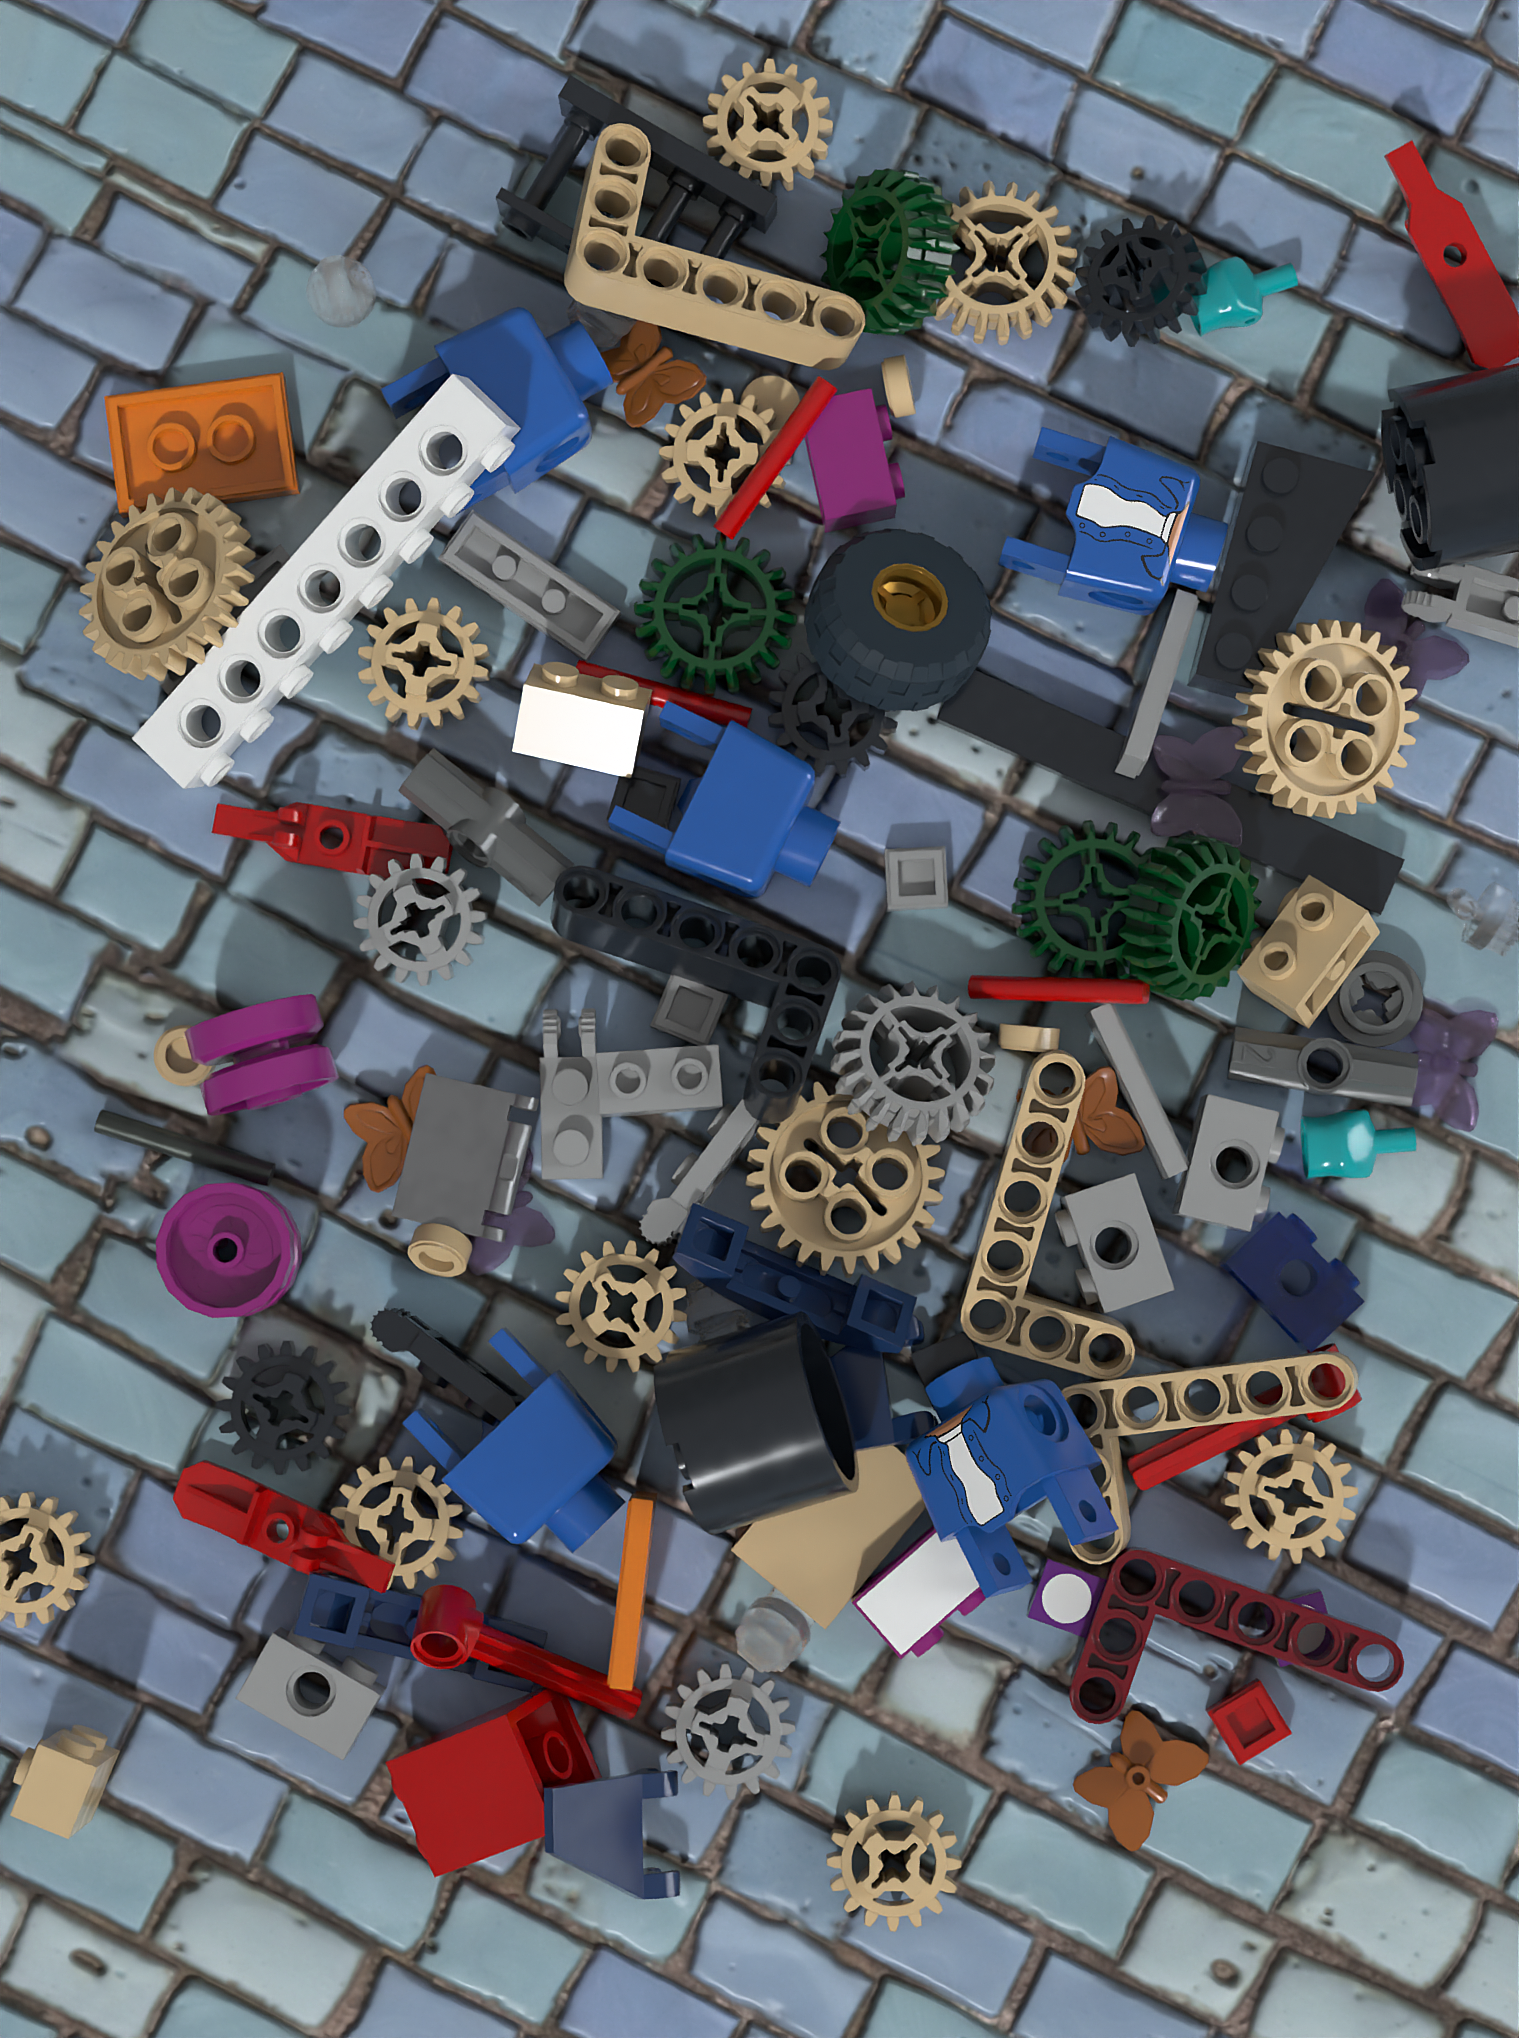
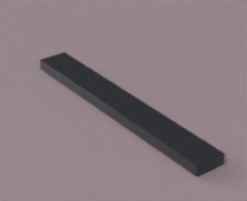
[936,670,1405,917]

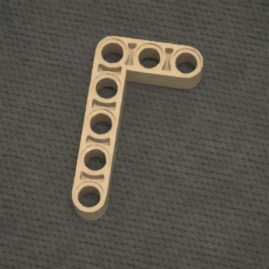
[564,123,865,370]
[959,1050,1135,1380]
[1061,1351,1359,1564]

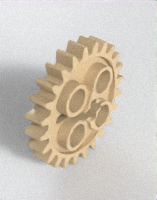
[79,487,256,681]
[1232,619,1419,819]
[745,1078,945,1278]

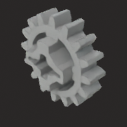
[353,854,488,986]
[661,1661,795,1800]

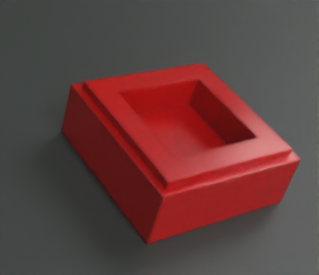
[1205,1678,1292,1765]

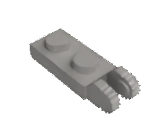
[1401,563,1519,648]
[540,1008,604,1180]
[639,1098,764,1246]

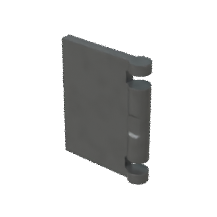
[391,1073,539,1243]

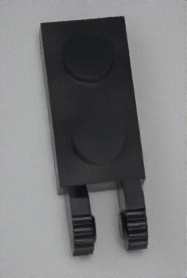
[370,1308,526,1426]

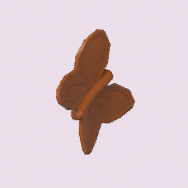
[600,318,707,428]
[344,1064,436,1193]
[1016,1066,1145,1163]
[1073,1711,1209,1851]

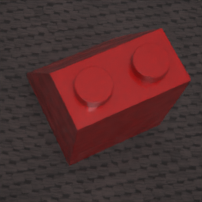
[385,1687,602,1877]

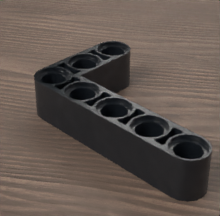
[550,865,841,1124]

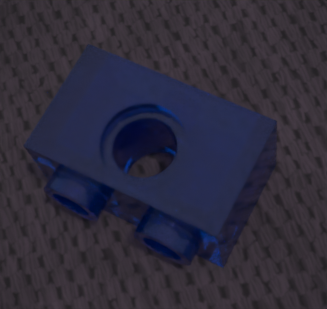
[1218,1212,1365,1352]

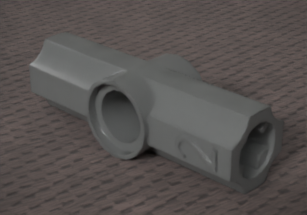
[398,748,574,907]
[1227,1027,1419,1107]

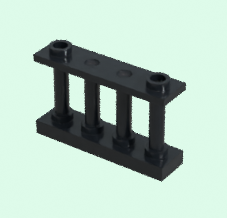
[496,75,777,287]

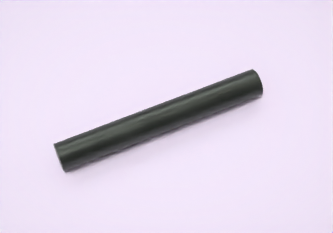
[94,1109,276,1187]

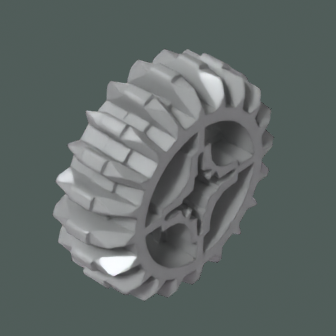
[830,981,996,1147]

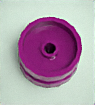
[184,994,339,1116]
[156,1182,302,1318]

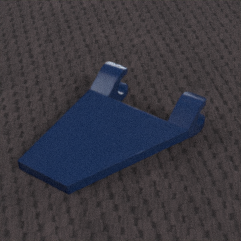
[830,1315,938,1452]
[544,1768,680,1900]

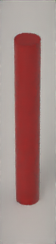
[713,376,838,540]
[576,660,753,729]
[968,975,1150,1004]

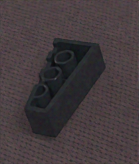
[1187,441,1376,699]

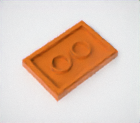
[104,372,300,518]
[607,1491,657,1691]

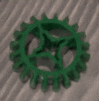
[819,168,961,336]
[634,532,797,697]
[1011,820,1154,979]
[1118,834,1262,1001]

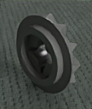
[1326,950,1423,1048]

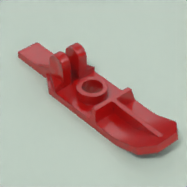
[1384,140,1519,369]
[212,802,453,886]
[173,1460,396,1593]

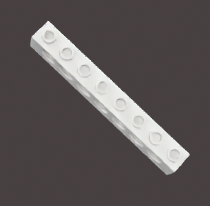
[132,374,521,789]

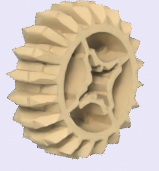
[933,180,1077,346]

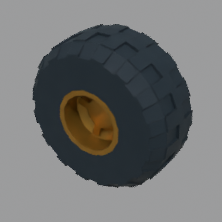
[804,528,992,712]

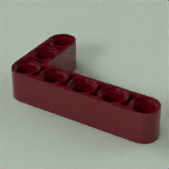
[1069,1547,1404,1724]

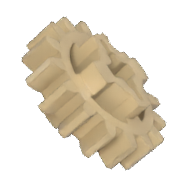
[703,58,833,192]
[659,389,792,520]
[358,597,490,731]
[555,1240,688,1373]
[1221,1428,1358,1564]
[331,1455,466,1590]
[0,1491,95,1628]
[826,1791,961,1932]

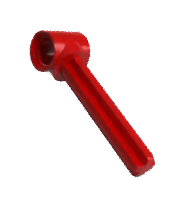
[1127,1343,1362,1490]
[410,1584,643,1720]

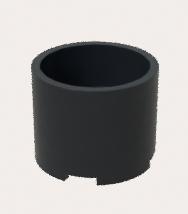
[1381,363,1519,571]
[654,1311,859,1535]

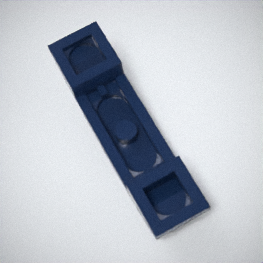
[672,1203,917,1353]
[293,1572,548,1693]

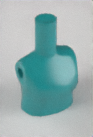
[1190,257,1298,337]
[1300,1109,1417,1179]

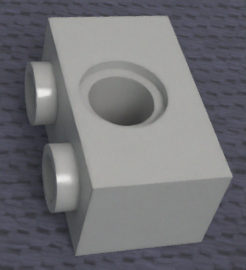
[595,1044,723,1118]
[1172,1094,1285,1232]
[1054,1173,1175,1314]
[235,1625,387,1760]

